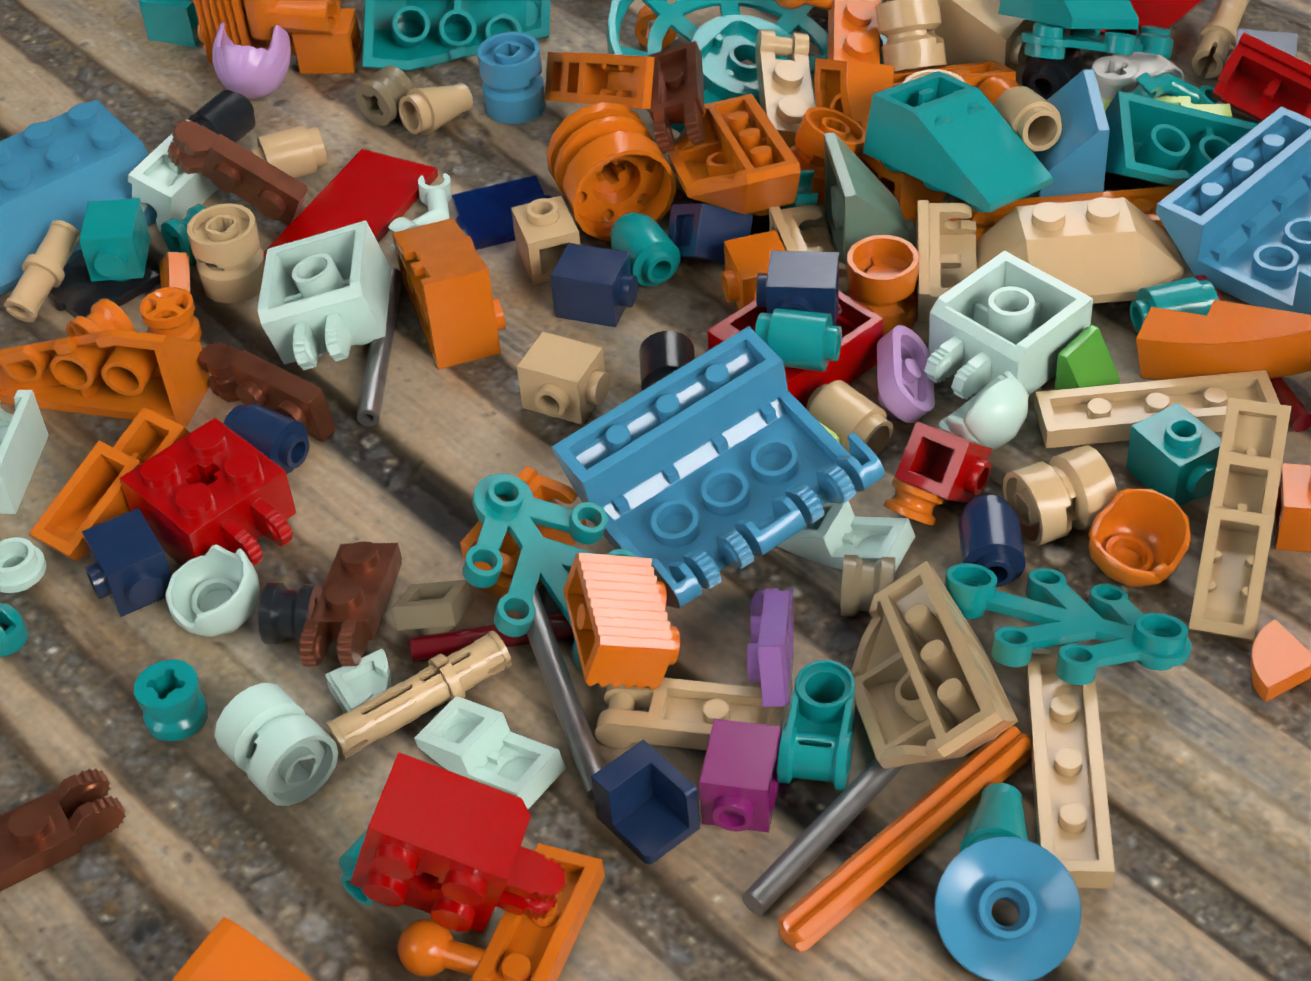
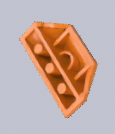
[667,94,800,216]

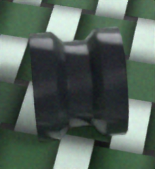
[258,582,322,644]

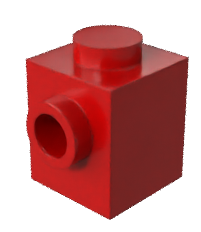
[894,421,993,503]

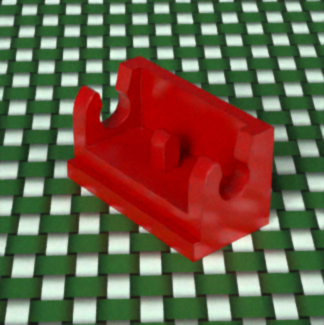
[1211,32,1311,122]

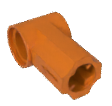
[243,0,341,40]

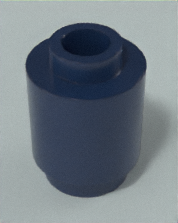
[223,404,310,474]
[958,495,1026,587]

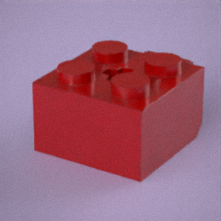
[119,418,296,566]
[350,752,567,934]

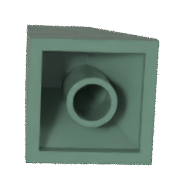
[824,132,916,278]

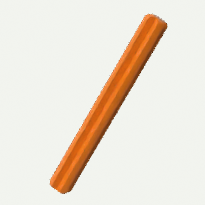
[777,726,1032,952]

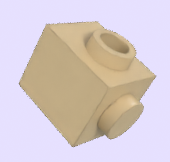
[511,196,580,285]
[517,332,610,425]

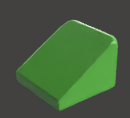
[1055,324,1120,390]

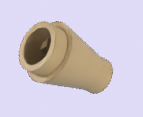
[399,83,473,135]

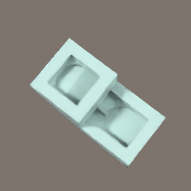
[778,501,915,572]
[414,696,566,809]

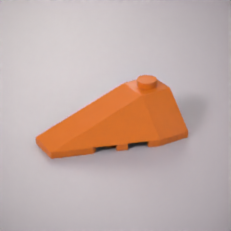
[0,329,210,427]

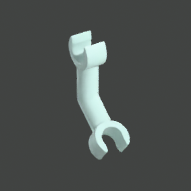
[388,173,452,250]

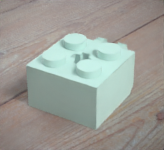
[257,221,391,370]
[923,251,1093,399]

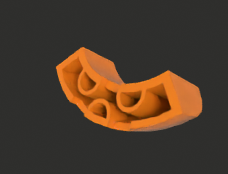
[814,58,946,225]

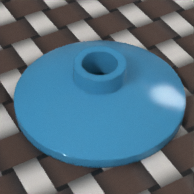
[934,837,1081,981]

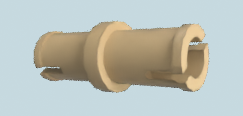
[4,220,80,323]

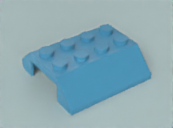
[0,99,157,296]
[1156,107,1311,315]
[551,326,885,609]

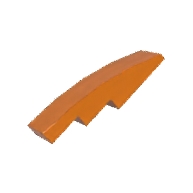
[544,52,655,109]

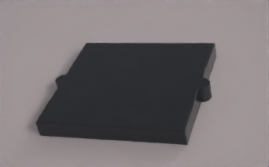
[48,255,161,318]

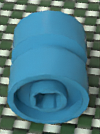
[477,32,546,124]

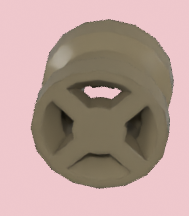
[355,65,414,126]
[841,554,895,617]

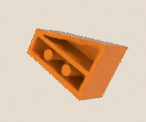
[392,218,506,370]

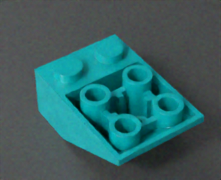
[863,71,1054,212]

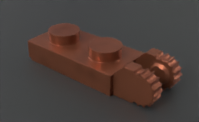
[648,41,705,154]
[167,119,308,226]
[198,342,336,442]
[299,541,402,666]
[0,768,126,892]

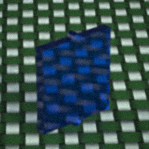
[451,175,552,250]

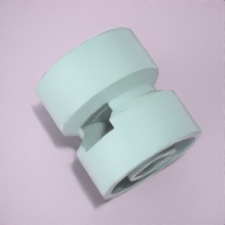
[214,683,339,806]

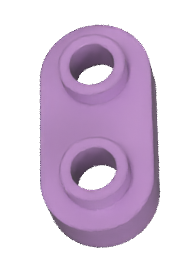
[877,325,935,423]

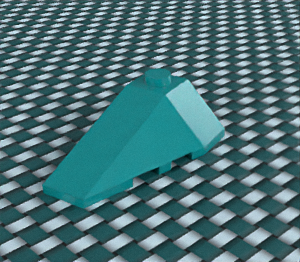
[361,0,551,72]
[1105,91,1258,186]

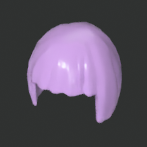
[212,23,291,100]

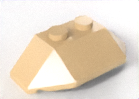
[976,197,1184,304]
[851,561,1018,769]

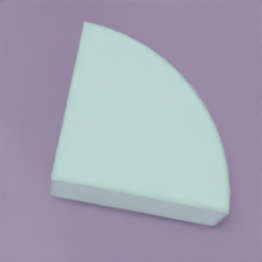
[325,649,391,713]

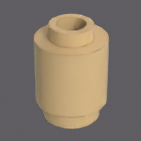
[994,86,1062,152]
[251,125,328,179]
[806,380,893,456]

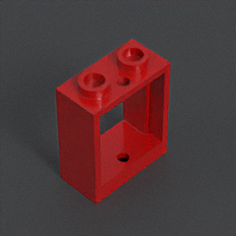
[707,291,883,408]

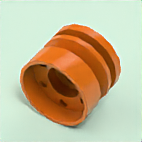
[546,102,676,241]

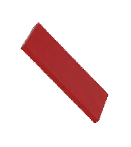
[264,149,438,260]

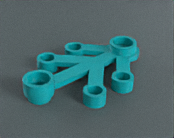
[1021,22,1174,60]
[462,473,637,672]
[944,563,1192,685]

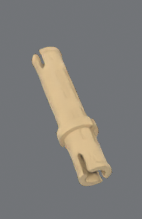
[1191,0,1250,79]
[324,631,512,760]

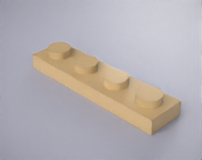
[1034,370,1280,448]
[1025,654,1115,889]

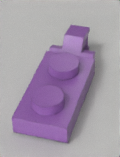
[747,588,795,707]

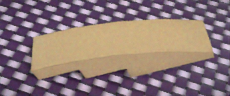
[1188,397,1291,642]

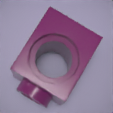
[699,718,781,833]

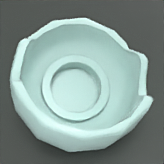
[939,371,1028,450]
[165,544,261,637]

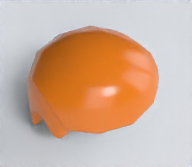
[1088,488,1191,588]

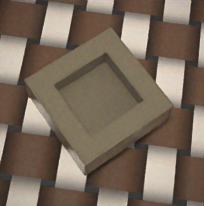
[391,580,473,635]

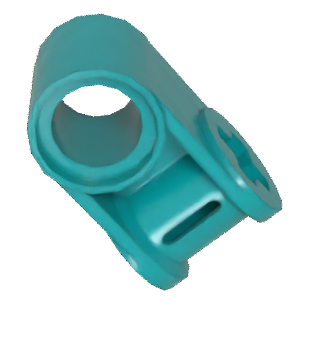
[777,660,855,791]

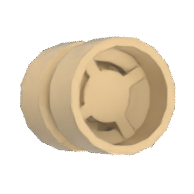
[875,0,947,72]
[187,203,265,303]
[1003,445,1117,546]

